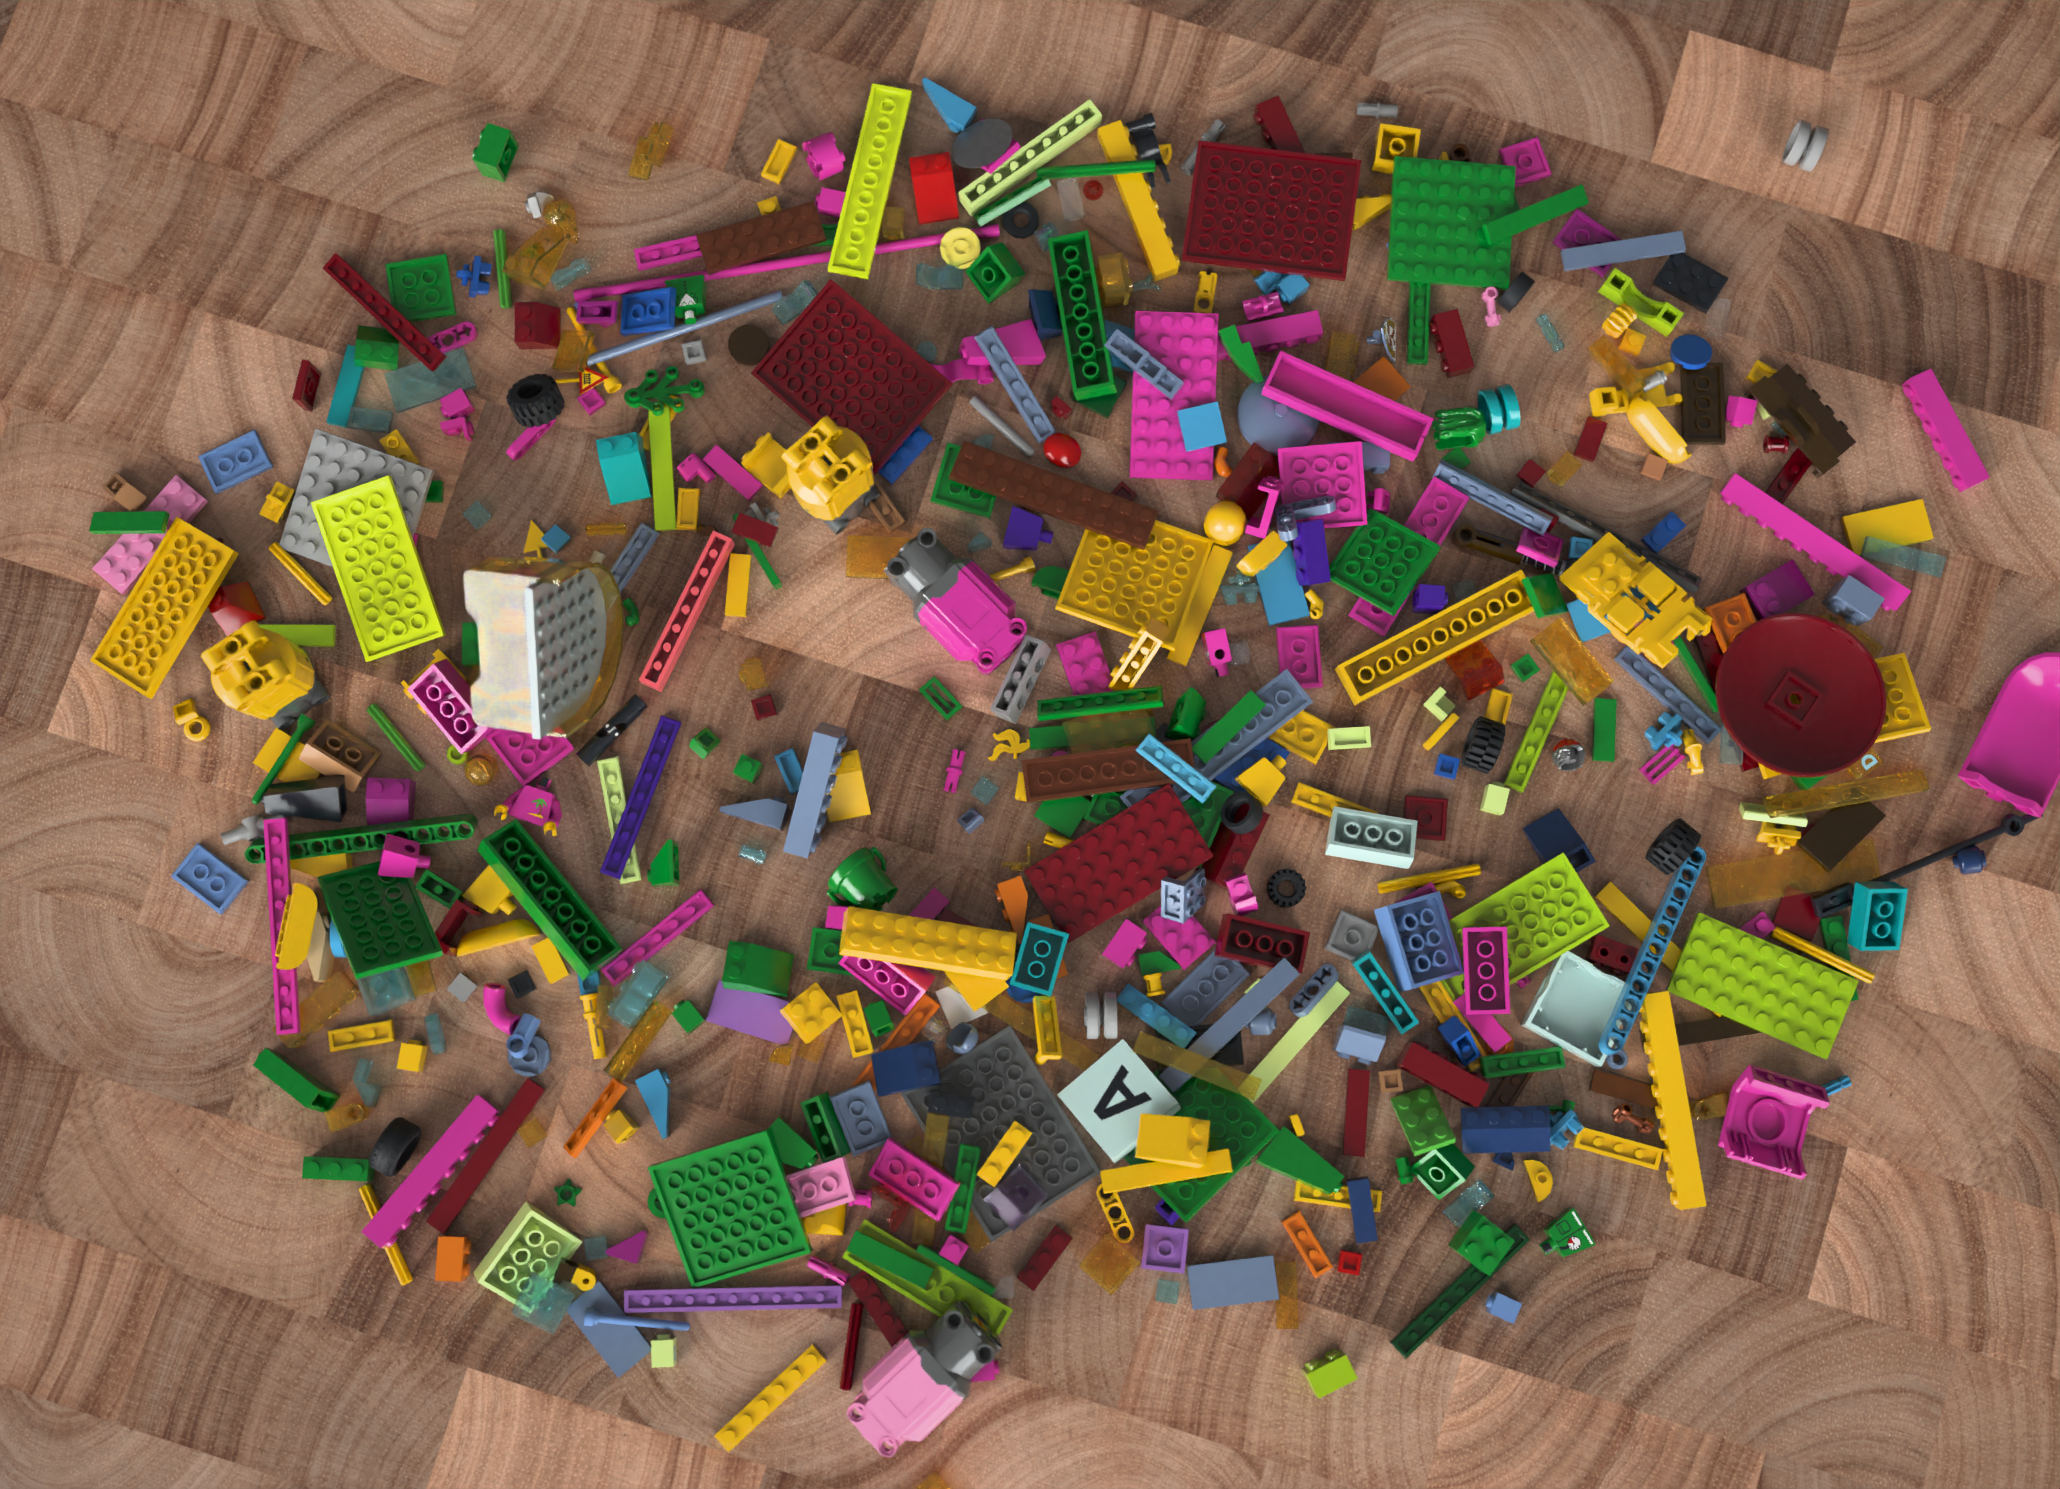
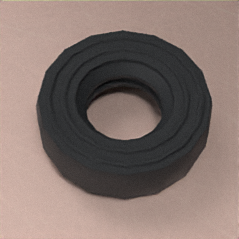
[1003,202,1039,239]

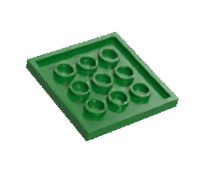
[1329,508,1441,616]

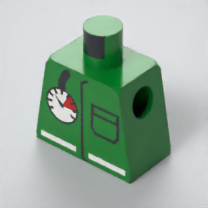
[1539,1207,1596,1257]

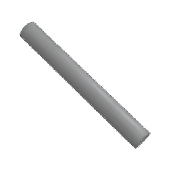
[969,395,1036,458]

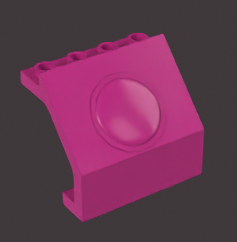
[1718,1064,1830,1180]

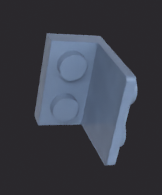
[1161,868,1206,923]

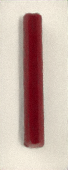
[839,1302,863,1391]

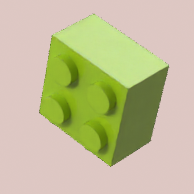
[1302,1349,1358,1399]

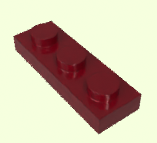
[1016,1225,1073,1291]

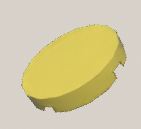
[940,227,981,269]

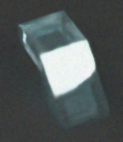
[916,263,963,290]
[771,280,818,325]
[353,1058,383,1107]
[1443,1179,1495,1228]

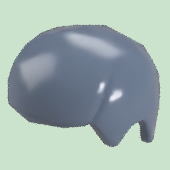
[946,1022,979,1054]

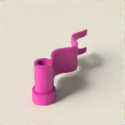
[931,359,994,384]

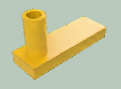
[1032,996,1062,1065]

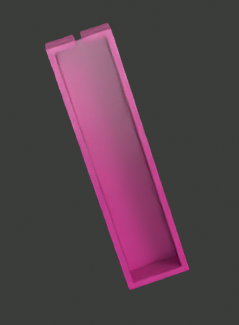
[1261,351,1434,462]

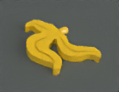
[988,729,1030,761]

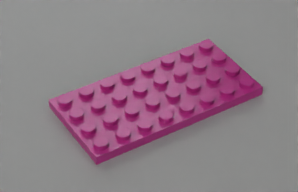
[1129,311,1218,481]

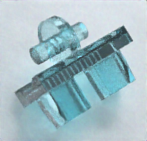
[1220,570,1260,605]

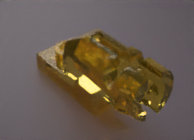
[628,121,674,181]

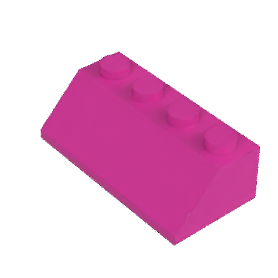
[838,955,936,1016]

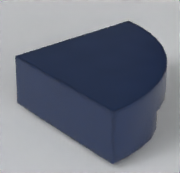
[1492,1153,1514,1171]

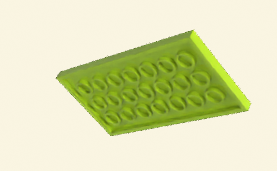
[1441,852,1610,1014]
[1666,912,1859,1060]

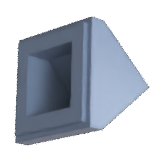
[957,807,985,834]

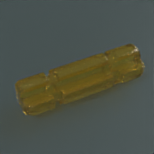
[586,522,627,536]

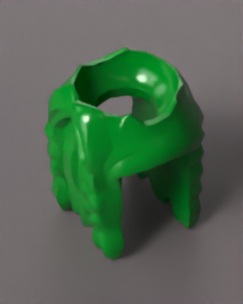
[1432,406,1486,450]

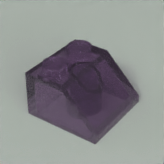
[984,1165,1049,1231]

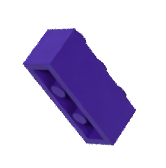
[1293,519,1331,585]

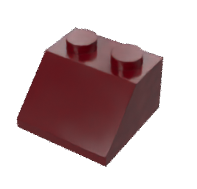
[514,302,561,350]

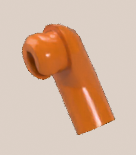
[1213,447,1232,478]

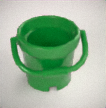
[827,847,898,911]

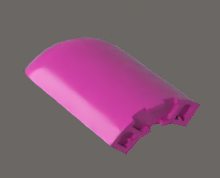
[1958,652,2060,818]

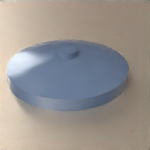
[1237,375,1319,456]

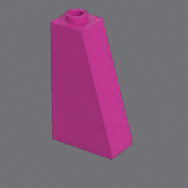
[959,319,1046,365]

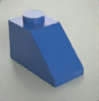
[1437,1015,1481,1067]

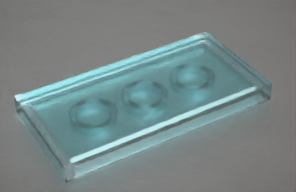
[385,348,477,413]

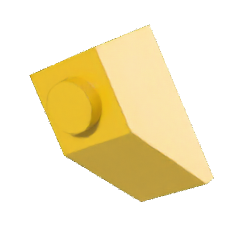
[604,1109,640,1144]

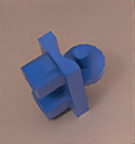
[456,256,492,298]

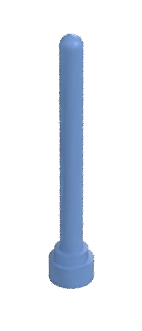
[584,1308,690,1331]

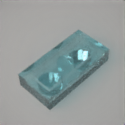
[549,257,592,291]
[347,406,394,434]

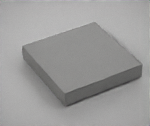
[1324,910,1379,961]

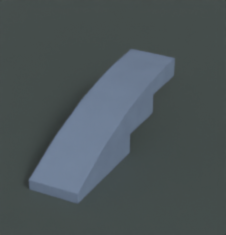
[1104,329,1184,400]

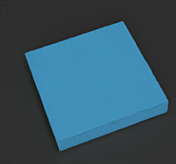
[1177,401,1227,452]

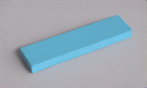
[1136,733,1216,803]

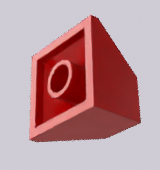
[208,581,266,636]

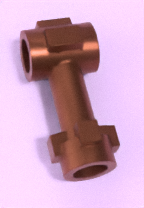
[1612,1103,1654,1134]

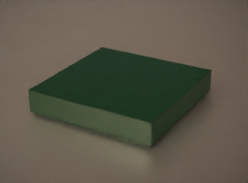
[1071,376,1127,419]

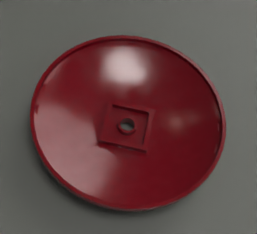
[1715,613,1886,778]

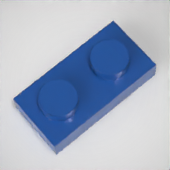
[1641,511,1686,554]

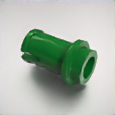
[1395,1156,1415,1185]

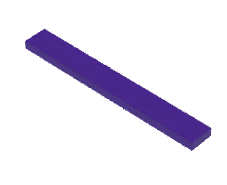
[600,715,681,880]

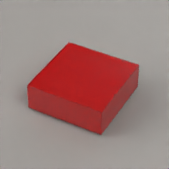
[1337,1249,1363,1276]

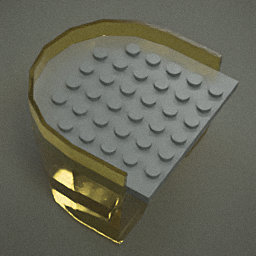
[463,556,624,739]

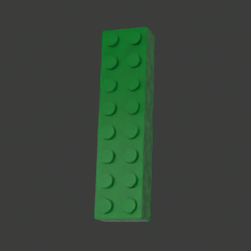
[1048,230,1118,401]
[477,819,622,981]

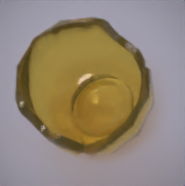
[464,753,499,786]

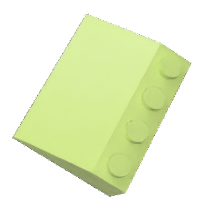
[473,1201,583,1313]

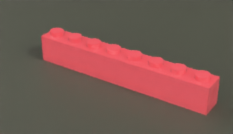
[639,530,735,693]

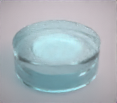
[916,342,937,363]

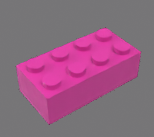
[407,659,500,754]
[1462,927,1510,1015]

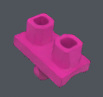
[1242,292,1283,322]

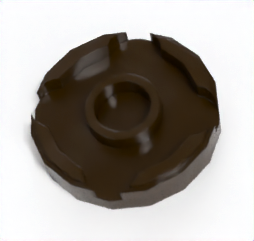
[728,325,769,366]

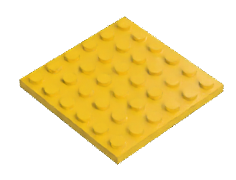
[1055,520,1214,651]

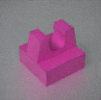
[1366,488,1391,514]

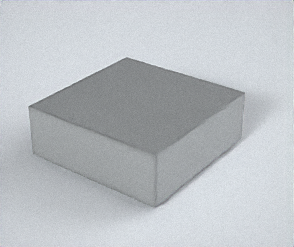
[681,340,707,365]
[447,972,478,1003]

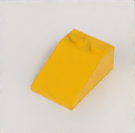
[827,750,871,823]
[1135,1113,1210,1168]

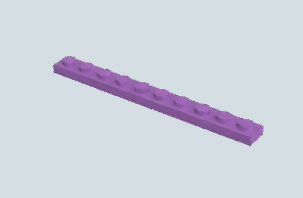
[624,1285,842,1313]

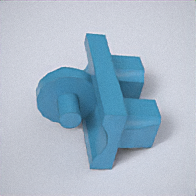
[1645,711,1683,751]
[1549,1109,1584,1150]

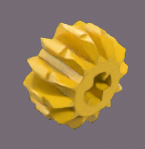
[1602,303,1637,338]

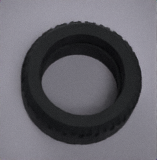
[369,1117,421,1177]

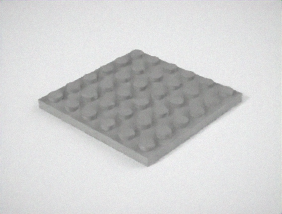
[279,429,435,567]

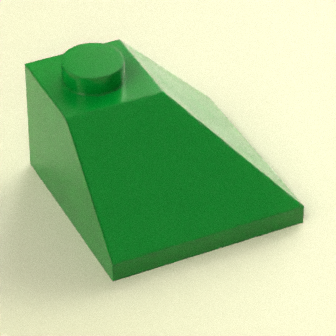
[647,839,680,887]

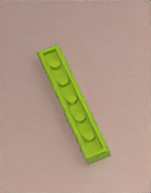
[648,406,677,531]
[1503,671,1573,793]

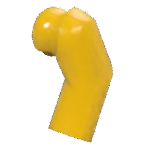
[1304,588,1324,619]
[1434,880,1466,899]

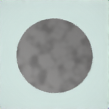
[952,118,1012,168]

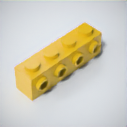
[1108,617,1170,691]

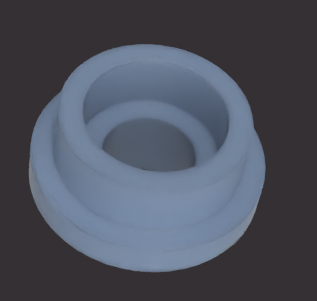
[1606,1048,1628,1069]

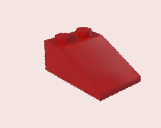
[909,152,959,225]

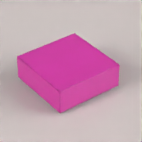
[577,387,606,416]

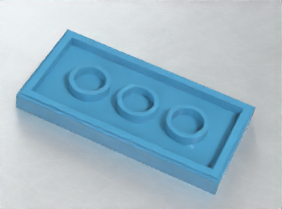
[1247,541,1310,626]
[1566,586,1661,643]

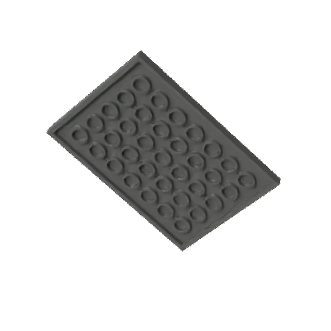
[901,1026,1100,1242]

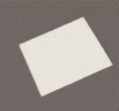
[936,984,988,1029]

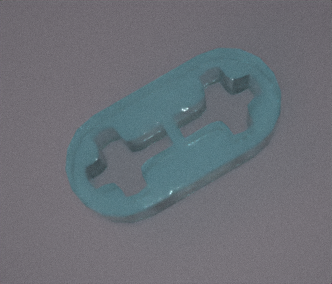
[425,1013,446,1055]

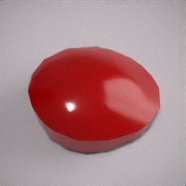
[1043,433,1081,469]

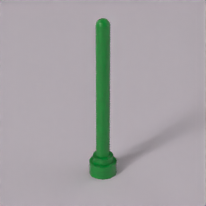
[252,713,316,805]

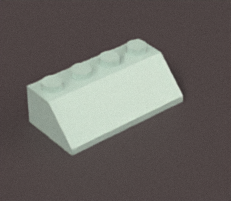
[1325,806,1417,869]

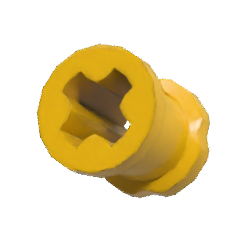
[1143,973,1165,997]

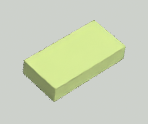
[1327,726,1371,750]

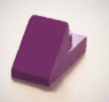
[576,301,618,328]

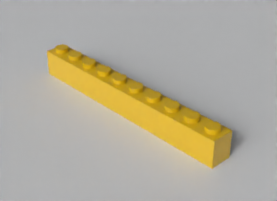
[1639,990,1707,1210]

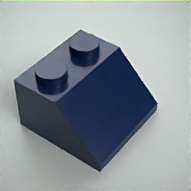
[1028,289,1063,341]

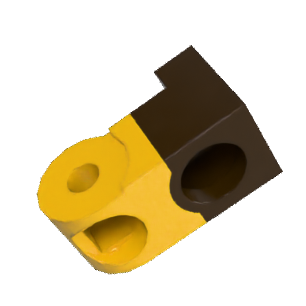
[553,1257,596,1291]

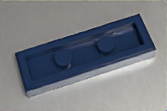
[1346,1176,1378,1244]

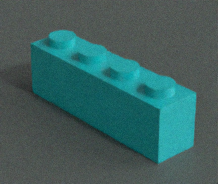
[1351,949,1419,1035]

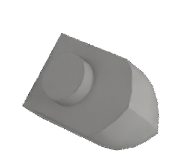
[525,192,554,218]

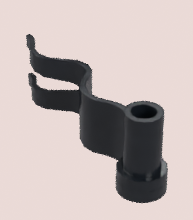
[1125,113,1171,189]

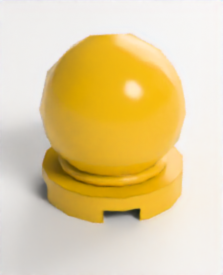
[1203,501,1247,547]

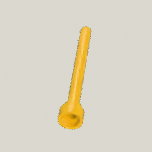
[566,307,622,394]
[989,556,1036,581]

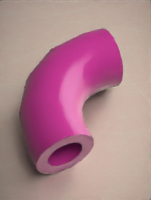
[483,983,521,1036]

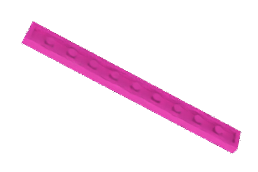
[263,818,301,1035]

